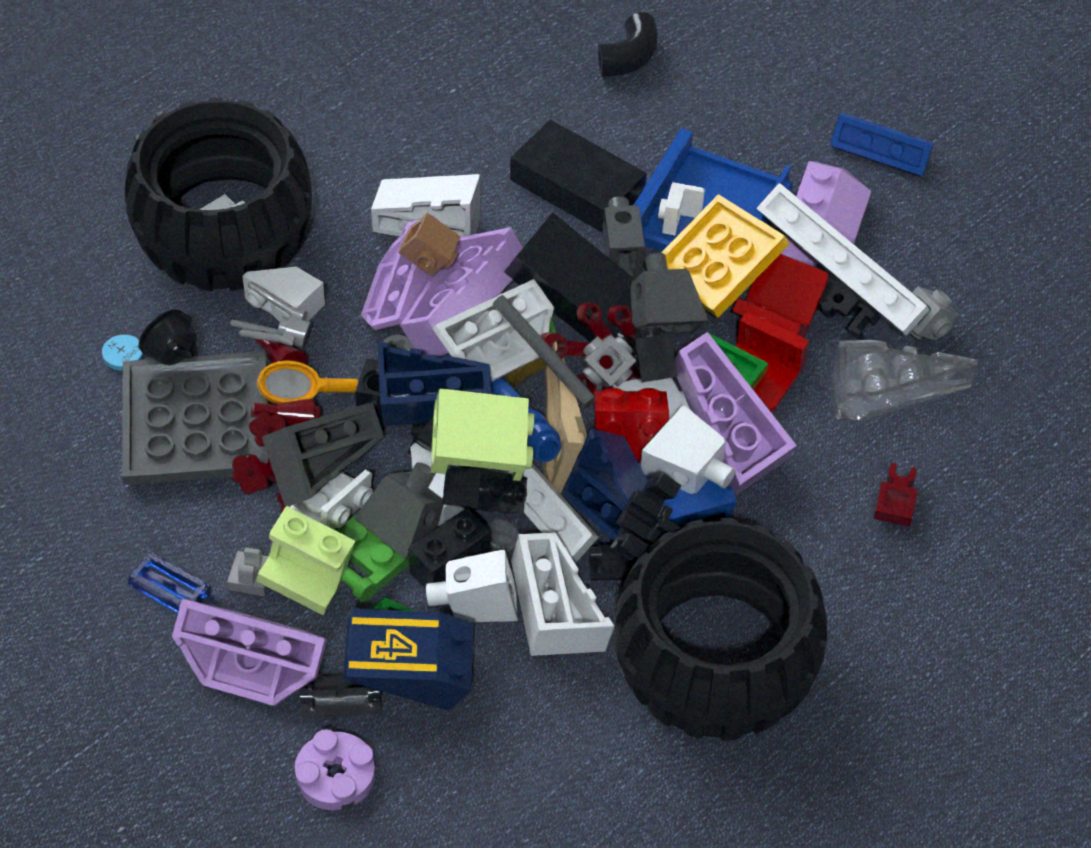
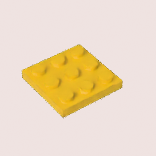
[661,194,790,318]

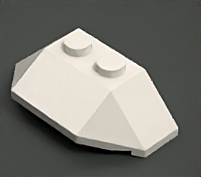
[432,279,554,382]

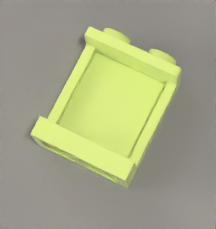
[430,389,534,481]
[256,506,355,616]

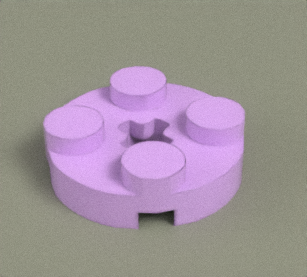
[295,729,376,811]

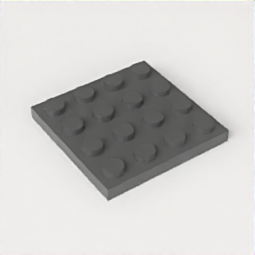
[122,351,269,485]

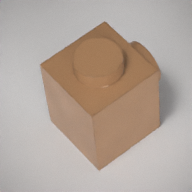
[398,212,460,276]

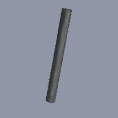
[493,295,596,408]

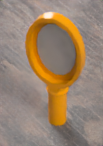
[257,361,358,404]

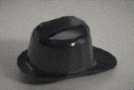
[138,309,197,366]

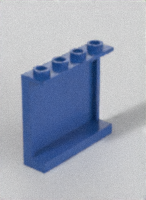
[634,128,793,252]

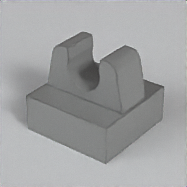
[227,547,269,596]

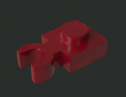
[874,463,918,527]

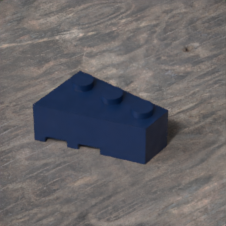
[377,341,492,426]
[561,428,662,551]

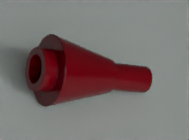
[255,331,307,365]
[251,398,320,426]

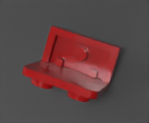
[733,254,829,338]
[735,311,809,412]
[593,388,669,463]

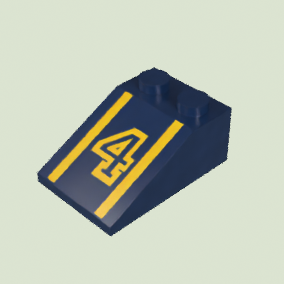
[343,609,474,711]

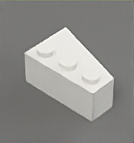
[371,174,480,237]
[511,533,614,656]

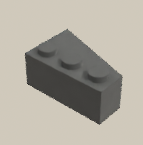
[262,402,384,507]

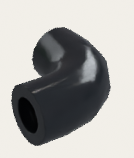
[598,12,658,76]

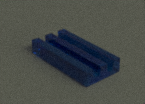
[127,551,212,613]

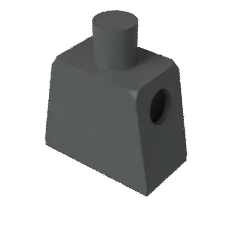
[602,197,645,279]
[630,253,708,335]
[355,462,444,559]

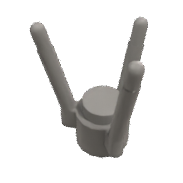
[230,282,311,348]

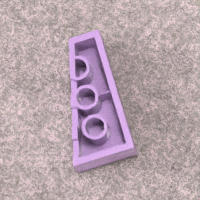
[400,227,523,356]
[675,332,797,496]

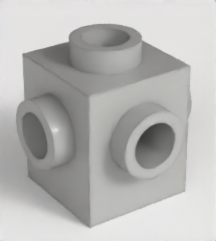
[910,286,959,341]
[581,335,636,388]

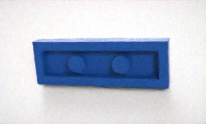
[830,112,934,176]

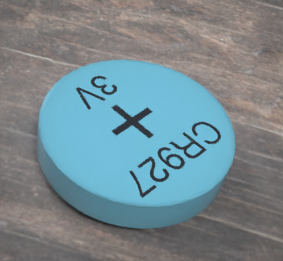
[102,335,144,371]

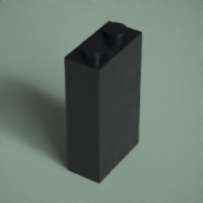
[510,119,647,233]
[504,212,635,342]

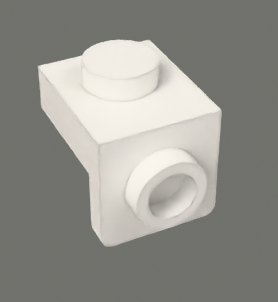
[658,182,705,235]

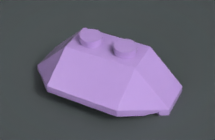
[781,161,871,267]
[361,215,438,330]
[172,599,327,706]

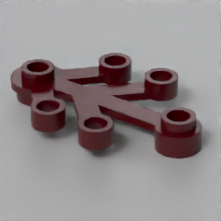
[537,303,635,394]

